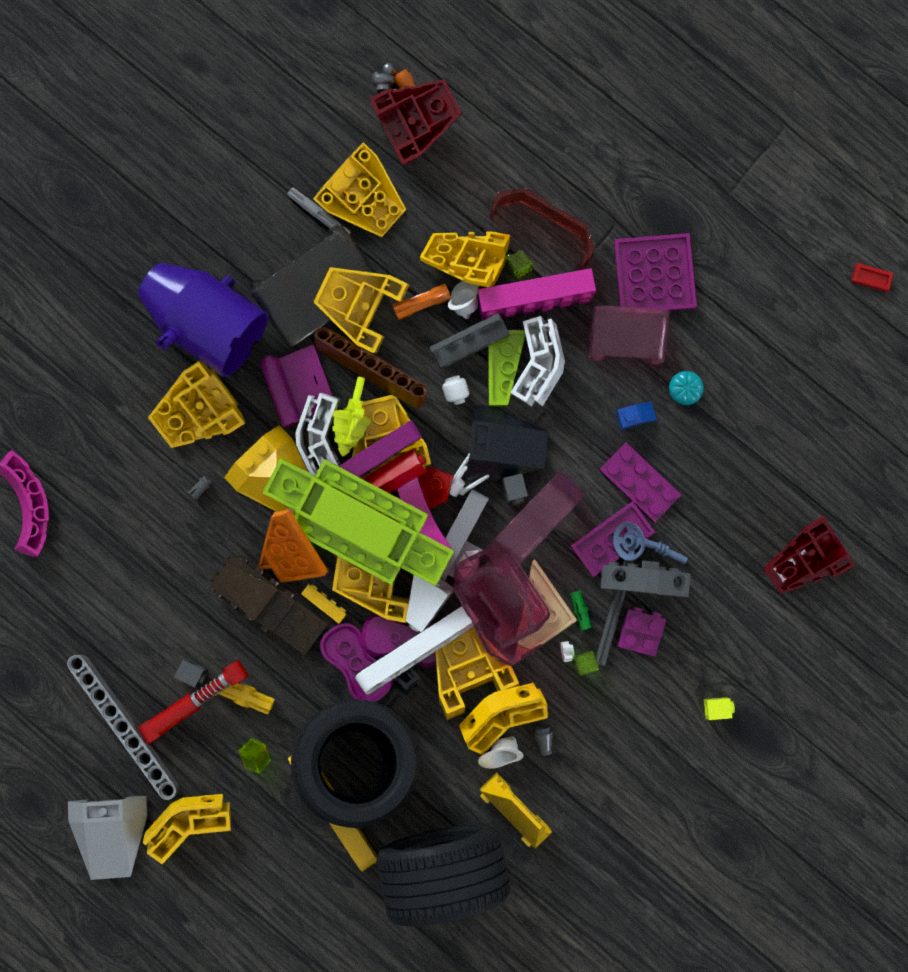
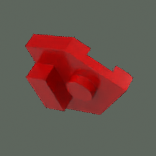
[417,467,454,510]

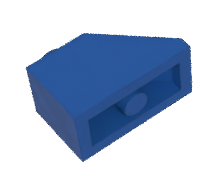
[615,402,657,431]

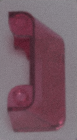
[588,306,670,365]

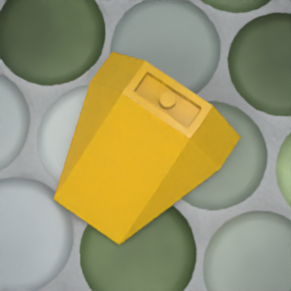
[313,142,406,237]

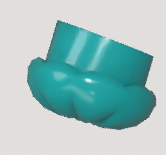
[669,371,704,405]

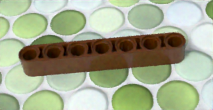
[315,327,427,408]

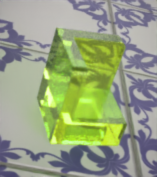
[506,250,534,278]
[238,738,271,773]

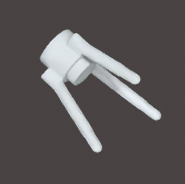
[449,453,489,497]

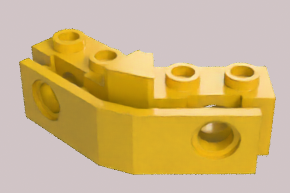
[459,683,548,755]
[143,794,231,864]

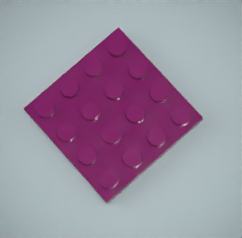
[614,233,697,315]

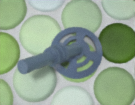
[613,522,688,564]

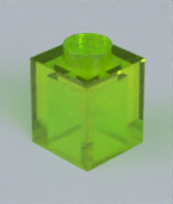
[573,650,599,676]

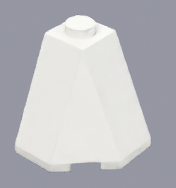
[406,575,455,632]

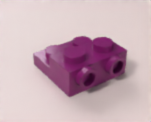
[617,607,666,657]

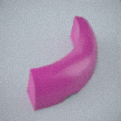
[0,450,49,557]
[394,478,452,562]

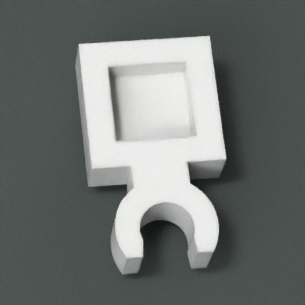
[559,641,575,662]

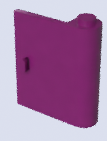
[260,344,333,428]

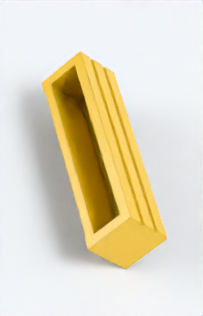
[301,584,347,624]

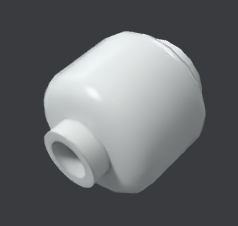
[442,375,469,405]

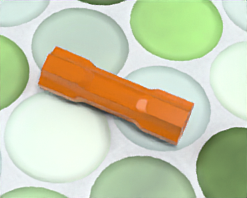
[392,284,451,320]

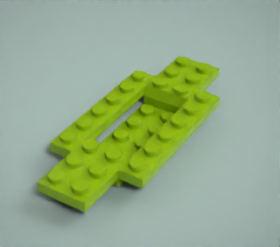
[263,458,454,586]

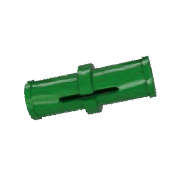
[570,590,593,630]

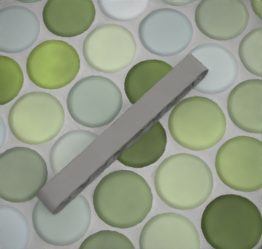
[67,654,180,800]

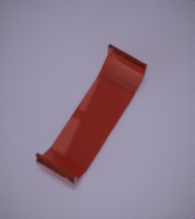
[489,188,595,271]

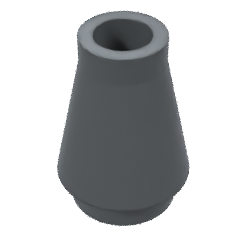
[534,725,553,756]

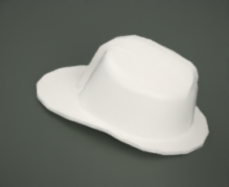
[448,281,479,319]
[478,736,523,769]

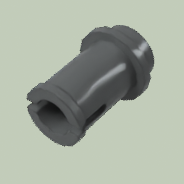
[188,476,213,500]

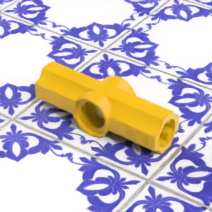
[217,683,275,715]

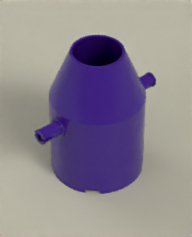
[138,263,269,377]

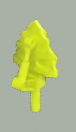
[332,377,371,457]

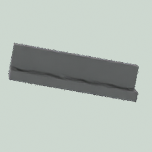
[430,313,510,369]

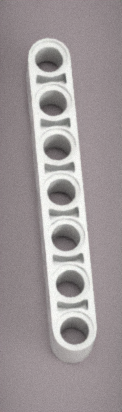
[355,605,478,695]

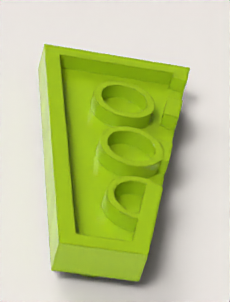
[488,330,526,406]

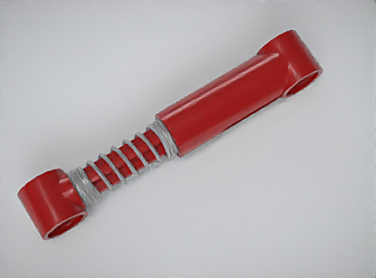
[137,659,250,745]

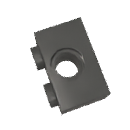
[502,473,528,506]

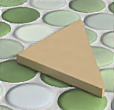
[515,560,577,663]

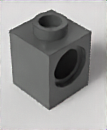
[174,659,207,688]

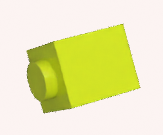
[704,697,735,720]

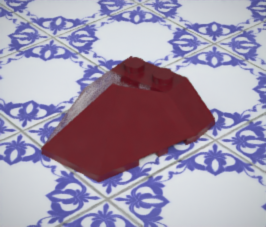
[369,80,462,166]
[763,516,855,594]

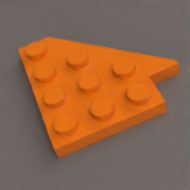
[258,509,328,583]

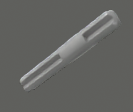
[287,187,351,239]

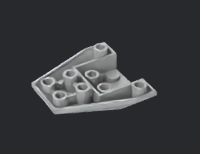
[68,796,148,880]

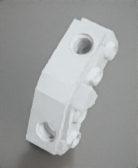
[511,316,565,407]
[295,393,341,475]

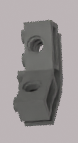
[601,560,691,597]

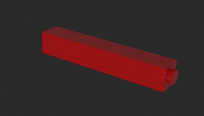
[341,448,427,506]

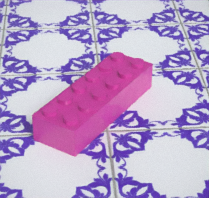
[477,268,596,320]

